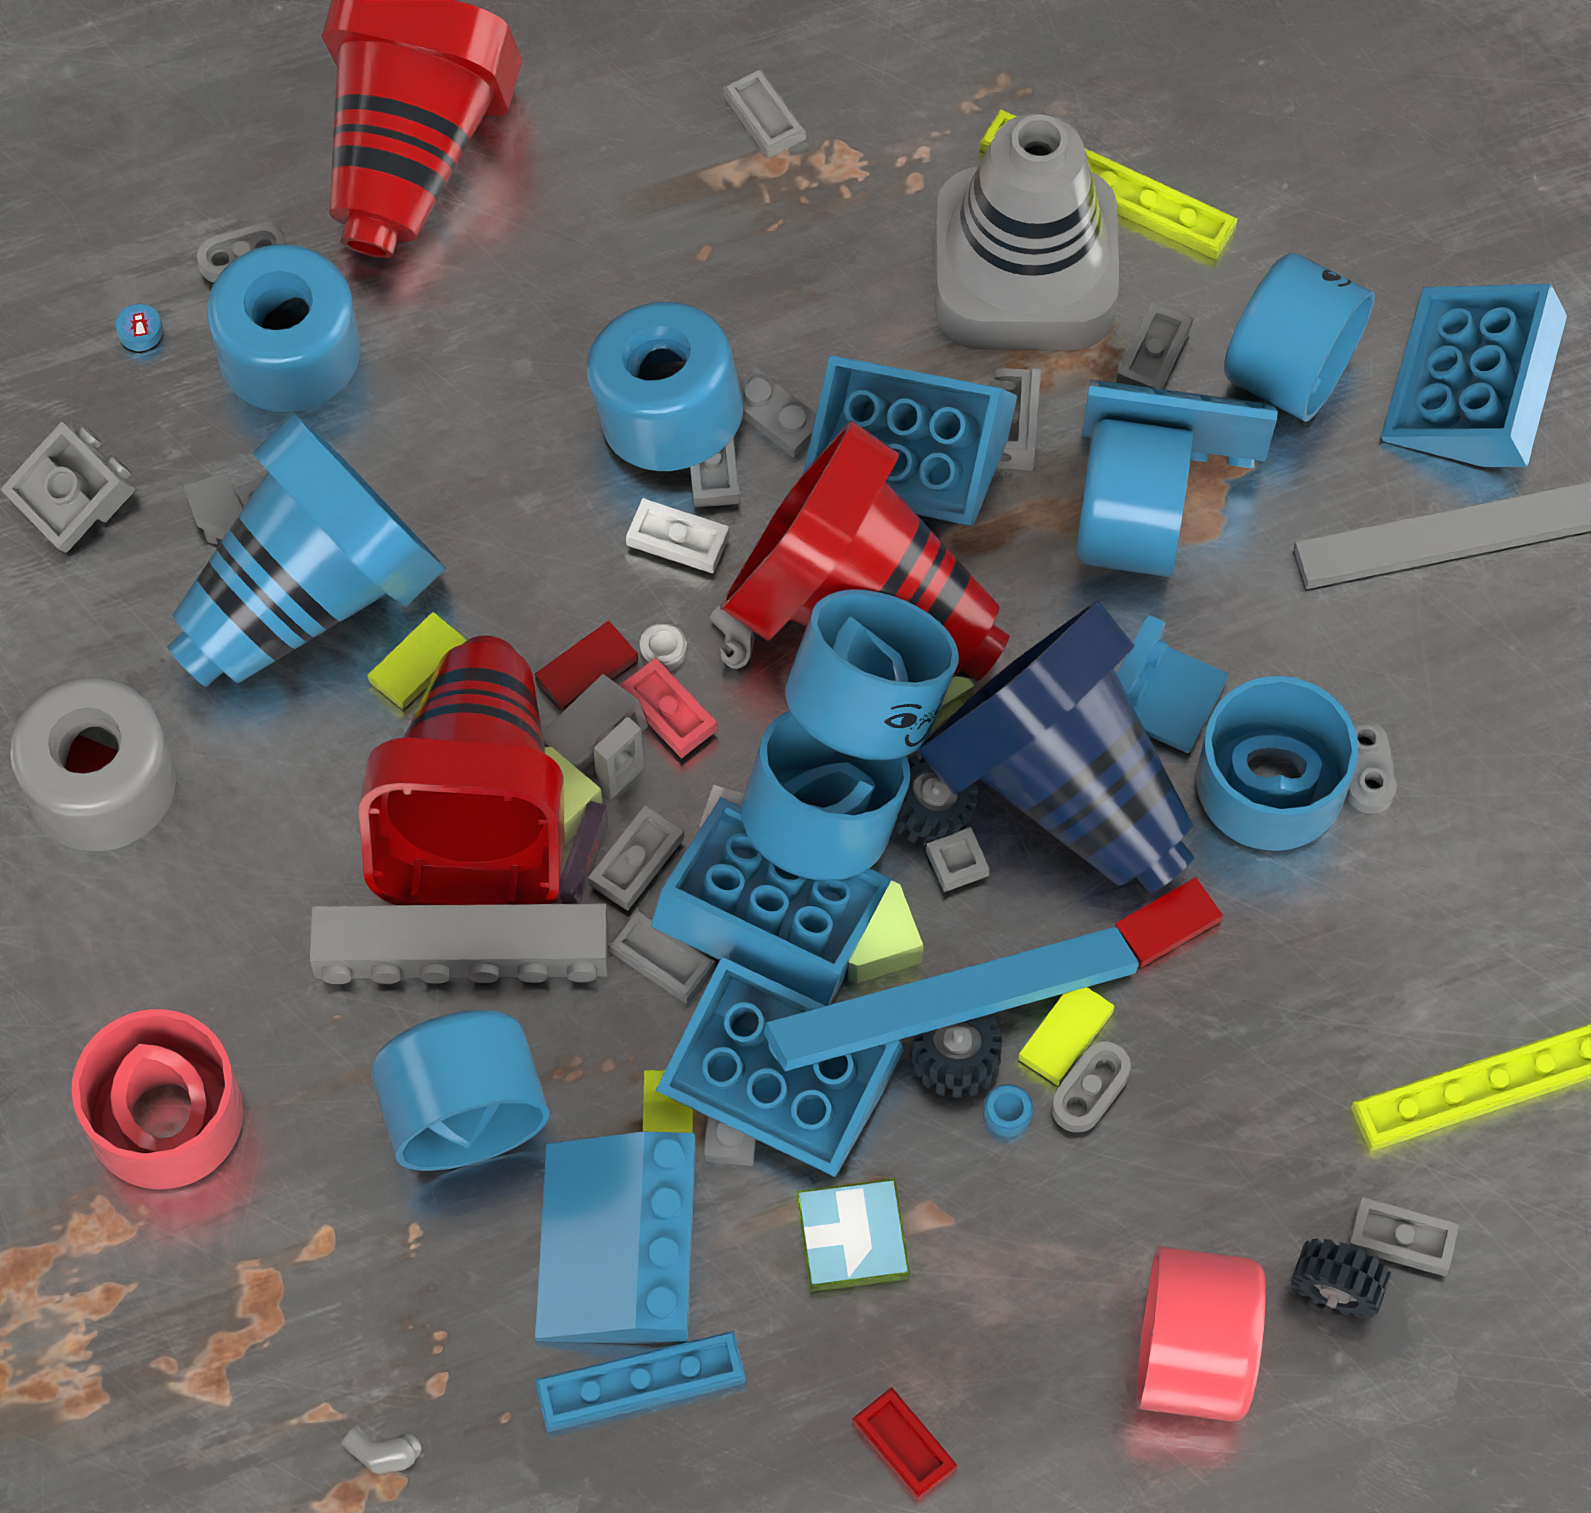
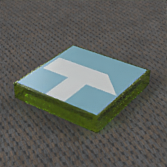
[796,1178,910,1292]

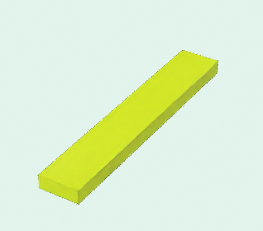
[979,109,1238,260]
[1351,1023,1591,1152]

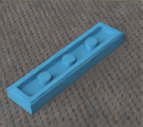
[535,1331,746,1433]

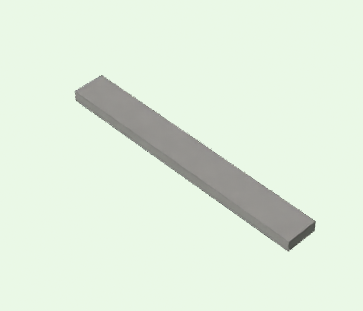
[1293,481,1591,589]

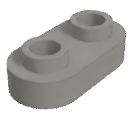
[197,223,286,282]
[1347,720,1397,814]
[1052,1041,1131,1133]

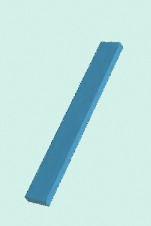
[764,927,1139,1071]

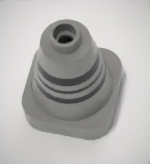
[935,113,1119,350]

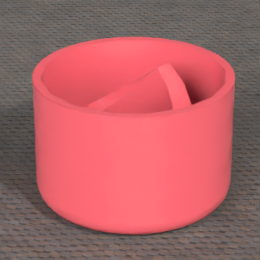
[72,1009,243,1190]
[1137,1246,1266,1422]

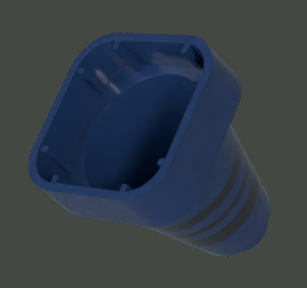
[917,600,1195,894]

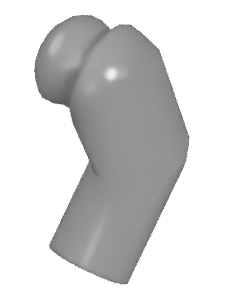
[710,605,755,669]
[341,1426,422,1474]

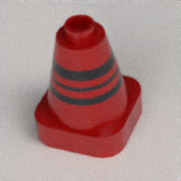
[321,0,522,258]
[720,420,1010,682]
[359,636,565,905]

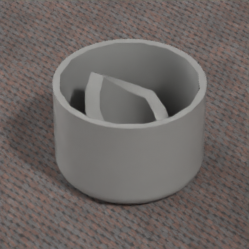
[10,677,176,852]

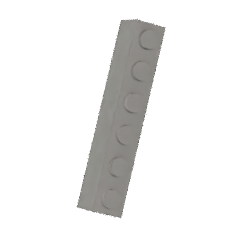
[310,904,608,984]

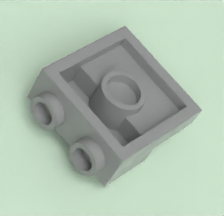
[0,421,136,553]

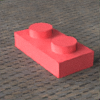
[619,658,717,758]

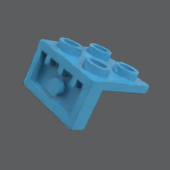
[1117,615,1228,753]

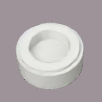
[640,623,687,672]

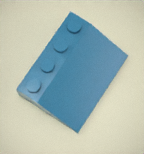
[1381,284,1567,467]
[803,355,1017,527]
[1082,379,1278,468]
[650,797,894,1006]
[656,957,904,1177]
[535,1131,696,1346]

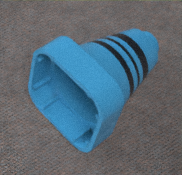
[167,413,446,687]

